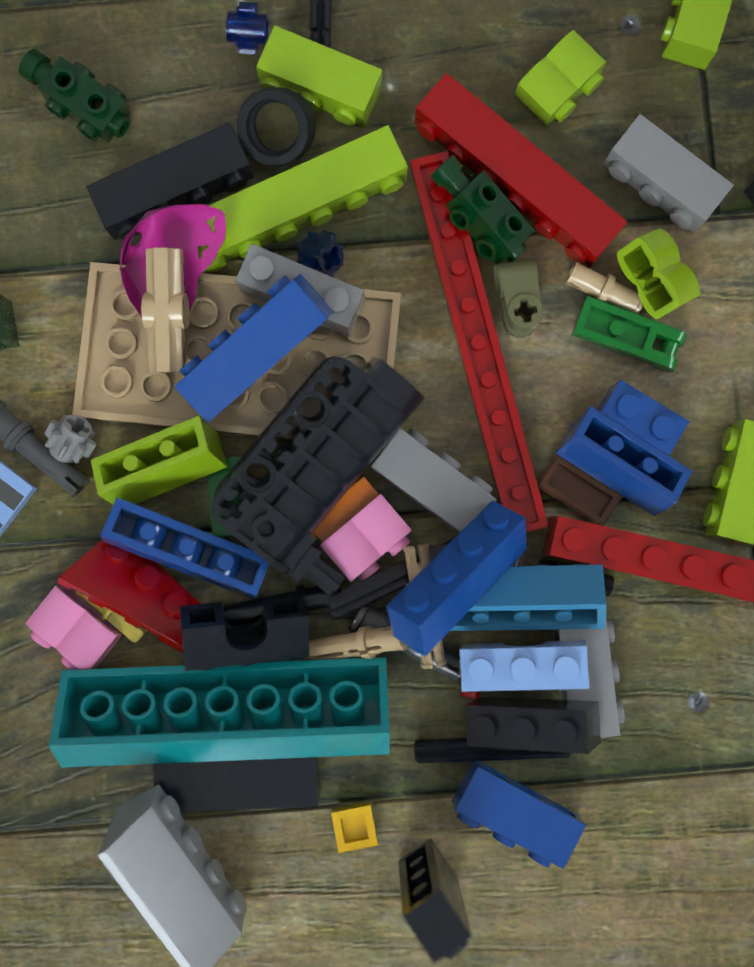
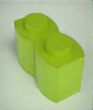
[515,30,606,126]
[617,228,700,320]

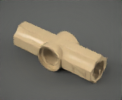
[141,248,190,372]

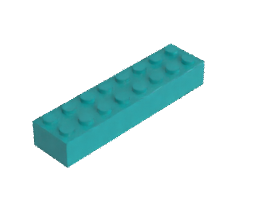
[48,657,390,768]

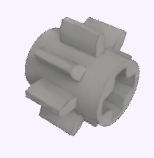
[44,415,97,463]

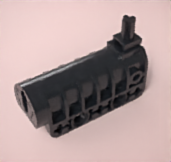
[211,356,425,596]

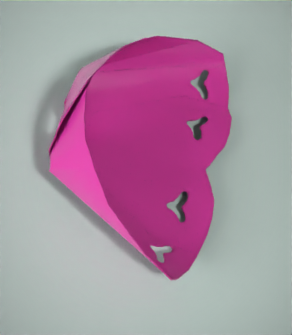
[119,204,226,318]

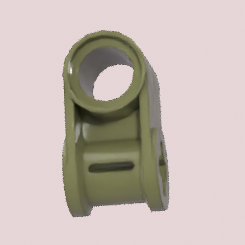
[493,258,543,338]

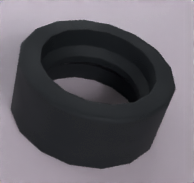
[237,87,316,166]

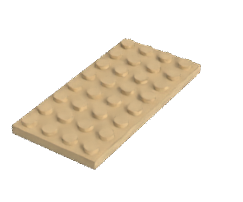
[72,262,401,449]

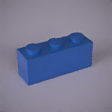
[556,406,692,516]
[452,761,586,869]

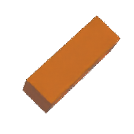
[314,476,379,543]

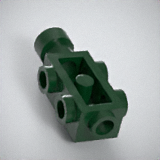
[19,49,131,143]
[430,154,534,264]

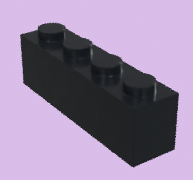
[86,122,254,240]
[153,757,320,812]
[399,838,472,964]

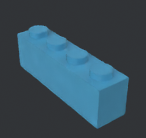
[450,564,606,631]

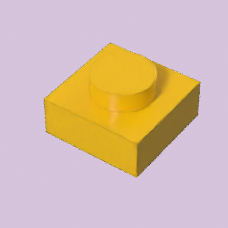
[331,801,378,853]

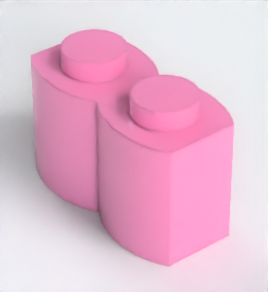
[320,494,412,582]
[25,585,123,670]

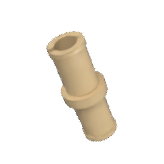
[564,261,643,314]

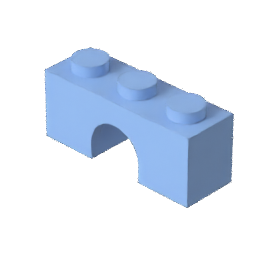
[460,640,589,692]

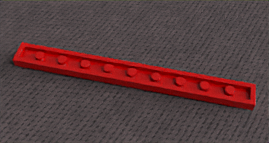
[410,151,548,532]

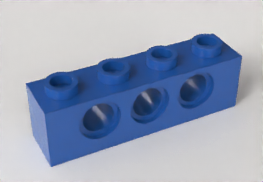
[100,497,269,599]

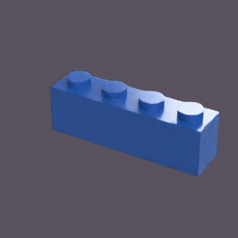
[174,274,334,423]
[387,500,527,657]

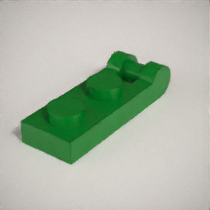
[571,296,687,372]

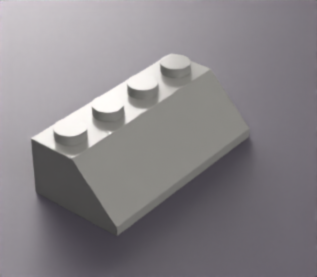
[98,784,247,967]

